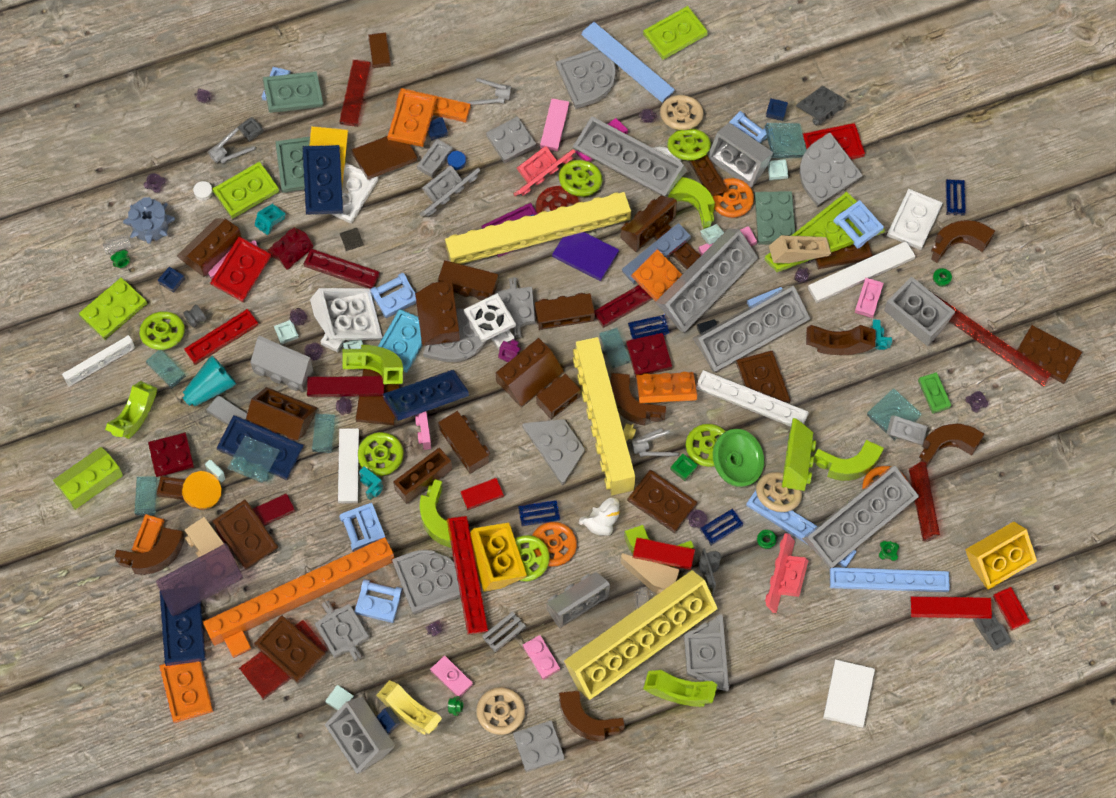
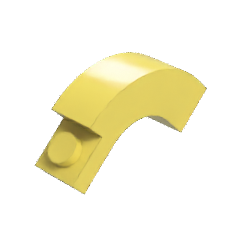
[376,680,442,735]

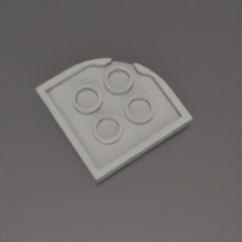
[556,48,615,109]
[799,133,863,207]
[423,308,487,362]
[392,550,460,614]

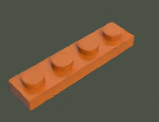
[396,88,471,123]

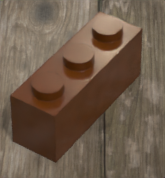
[438,260,499,301]
[535,293,595,330]
[438,410,490,474]
[393,447,452,504]

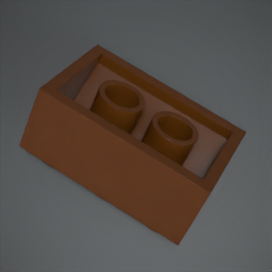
[620,196,677,252]
[177,218,242,277]
[415,280,460,346]
[496,338,564,408]
[246,387,318,440]

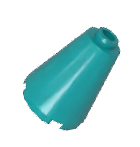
[182,356,237,406]

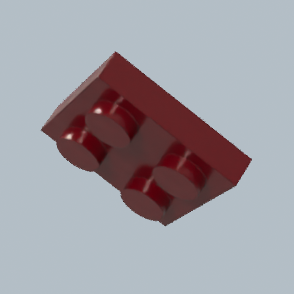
[626,333,672,378]
[148,432,194,477]

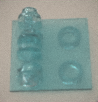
[228,436,280,483]

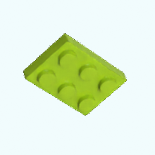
[643,6,708,60]
[212,161,279,219]
[79,277,147,340]

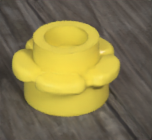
[623,423,636,442]

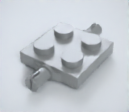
[495,277,536,339]
[314,600,369,661]

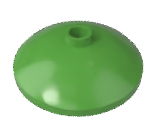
[713,429,764,487]

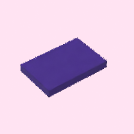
[552,232,619,282]

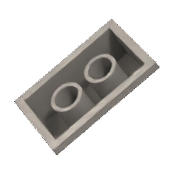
[708,123,773,188]
[884,276,955,346]
[250,336,314,392]
[546,572,610,628]
[325,697,395,774]

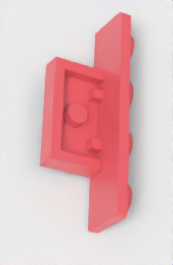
[513,146,575,196]
[765,533,808,613]

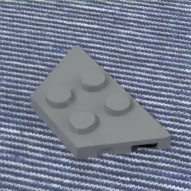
[522,419,585,485]
[684,615,729,691]

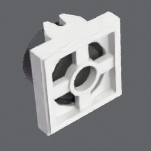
[464,293,516,342]

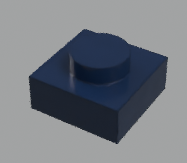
[766,98,788,121]
[428,117,448,141]
[158,267,185,293]
[376,706,401,735]

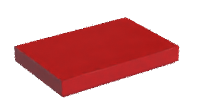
[802,123,865,160]
[210,237,272,303]

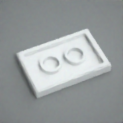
[331,163,378,224]
[887,189,943,250]
[823,660,875,728]

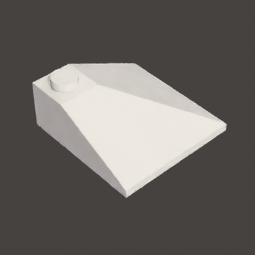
[310,288,382,340]

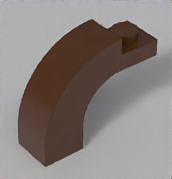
[931,220,995,263]
[806,325,876,355]
[610,373,666,426]
[919,424,984,470]
[114,527,185,575]
[559,691,624,741]

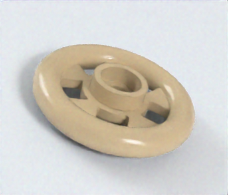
[660,95,704,130]
[756,472,802,512]
[476,687,525,735]

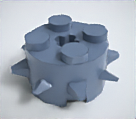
[123,197,175,244]

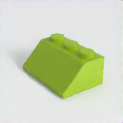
[782,418,816,491]
[53,447,123,510]

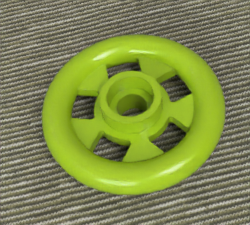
[667,129,711,160]
[559,160,602,197]
[139,311,185,350]
[686,424,726,467]
[358,432,404,476]
[515,535,549,582]

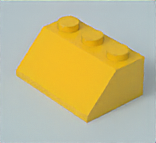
[965,521,1037,590]
[470,522,527,592]

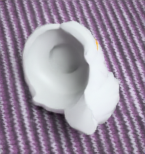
[579,498,620,536]

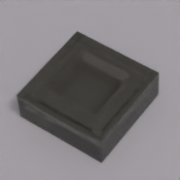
[340,227,364,251]

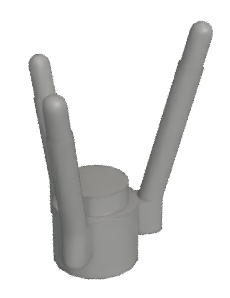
[467,78,511,105]
[208,128,256,164]
[631,428,679,457]

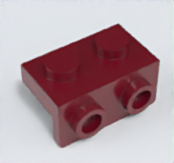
[267,227,314,270]

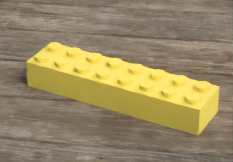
[573,337,635,496]
[564,570,718,700]

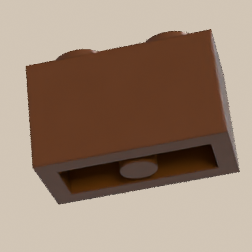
[536,374,581,420]

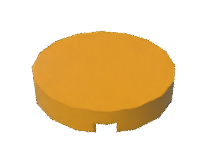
[182,471,221,510]

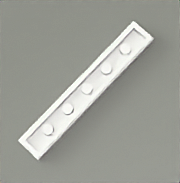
[808,241,915,303]
[696,370,809,427]

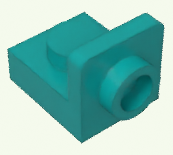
[254,203,286,235]
[870,319,892,350]
[359,466,383,500]

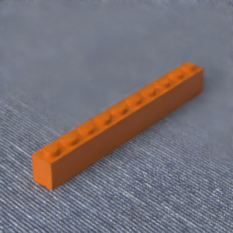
[203,537,394,646]

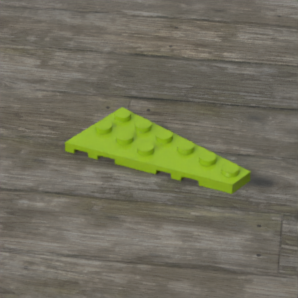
[764,192,885,272]

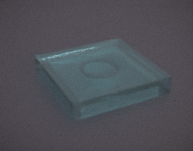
[764,123,806,158]
[867,388,921,441]

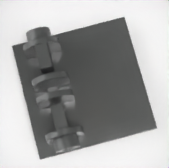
[796,86,846,125]
[698,548,721,597]

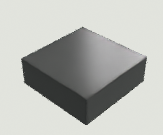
[238,117,264,142]

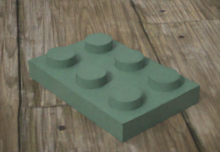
[263,71,323,113]
[275,137,310,193]
[754,191,795,245]

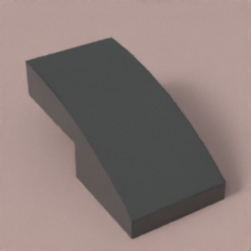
[972,611,1012,651]

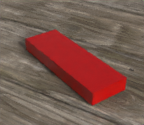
[632,537,695,570]

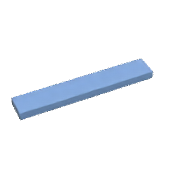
[581,22,675,103]
[746,491,856,568]
[830,567,949,592]

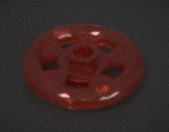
[536,186,579,214]

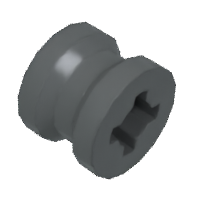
[183,304,206,328]

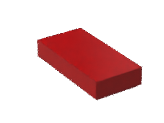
[460,478,504,511]
[992,587,1030,631]

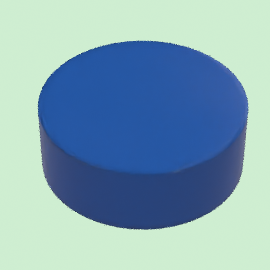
[447,151,466,170]

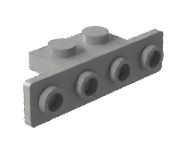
[419,165,481,217]

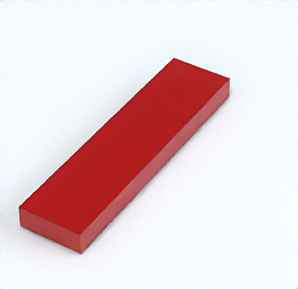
[184,309,259,365]
[910,596,992,619]

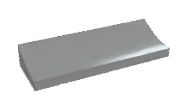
[573,116,687,197]
[655,228,758,333]
[692,285,810,372]
[802,466,919,569]

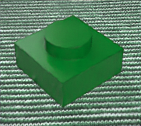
[670,454,698,481]

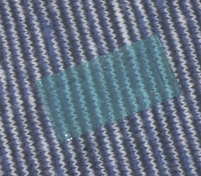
[599,328,630,368]
[146,350,186,389]
[312,414,335,453]
[134,477,157,516]

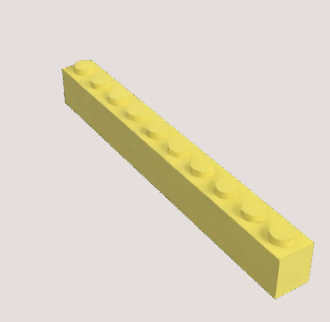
[445,192,631,264]

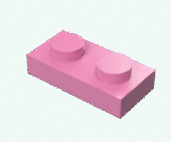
[855,278,884,318]
[415,411,431,450]
[523,635,560,680]

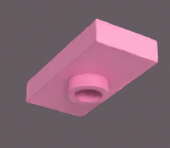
[430,656,473,697]

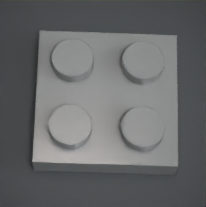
[486,116,536,164]
[513,720,564,772]

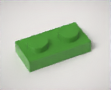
[918,372,951,414]

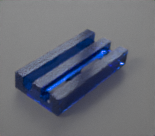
[945,179,966,216]
[628,315,669,339]
[518,500,560,527]
[700,508,743,546]

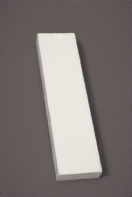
[62,335,135,386]
[338,429,359,503]

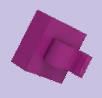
[498,339,521,362]

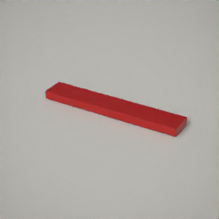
[446,516,488,635]

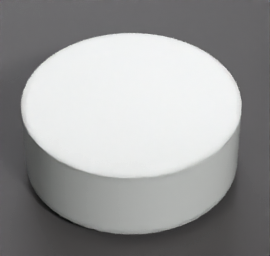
[193,181,213,201]

